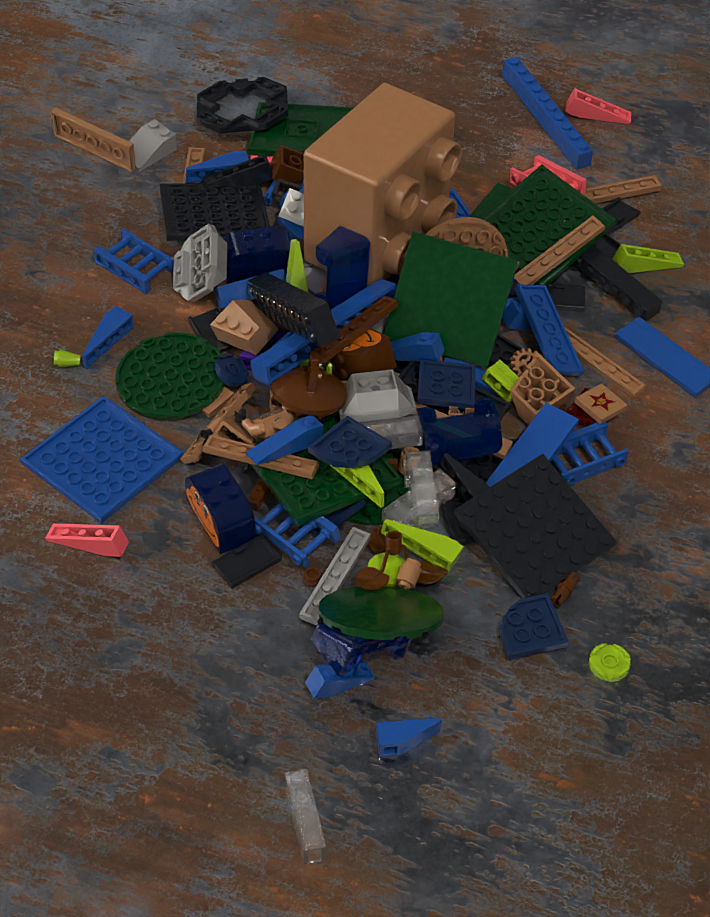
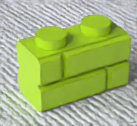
[482,360,519,403]

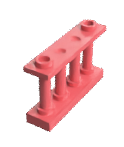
[510,155,587,195]

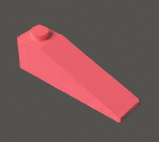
[565,88,631,124]
[45,523,129,557]

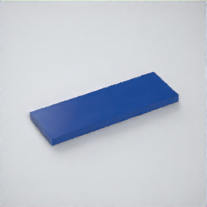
[514,284,584,376]
[614,317,710,398]
[486,402,579,487]

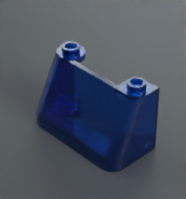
[314,226,370,308]
[416,397,503,463]
[311,623,413,676]

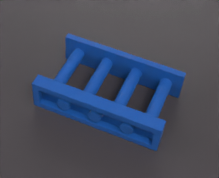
[94,228,174,294]
[552,421,628,486]
[249,503,341,569]

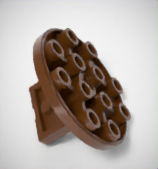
[271,351,347,418]

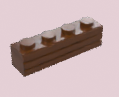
[246,477,271,512]

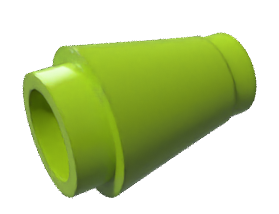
[53,349,80,367]

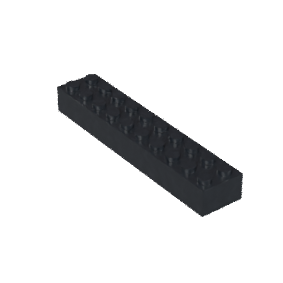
[247,272,340,347]

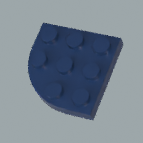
[308,416,392,468]
[500,593,569,660]

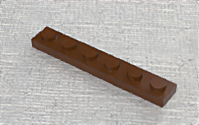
[309,296,398,365]

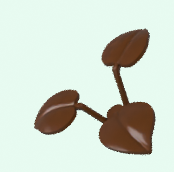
[355,525,448,590]

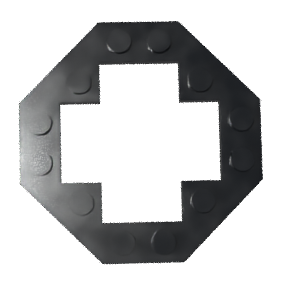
[197,77,289,134]

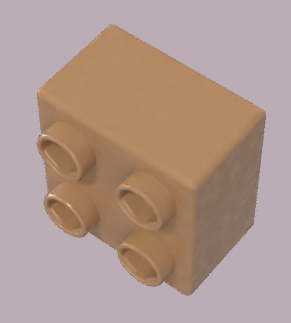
[304,82,462,289]

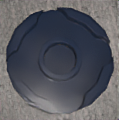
[215,353,249,388]

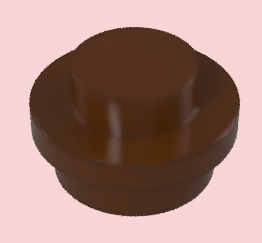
[303,567,323,586]

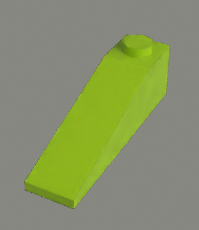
[286,239,309,293]
[612,244,684,273]
[330,465,384,508]
[381,519,464,573]

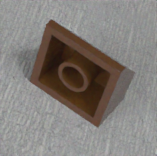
[272,144,304,185]

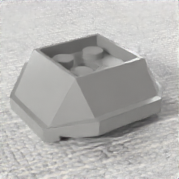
[173,224,227,302]
[338,369,416,422]

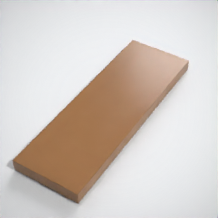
[51,108,136,172]

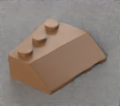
[210,300,278,355]
[510,352,576,425]

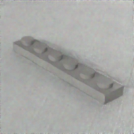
[299,527,371,626]

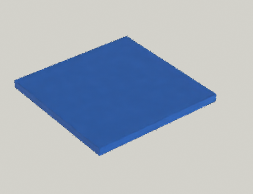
[20,396,184,524]

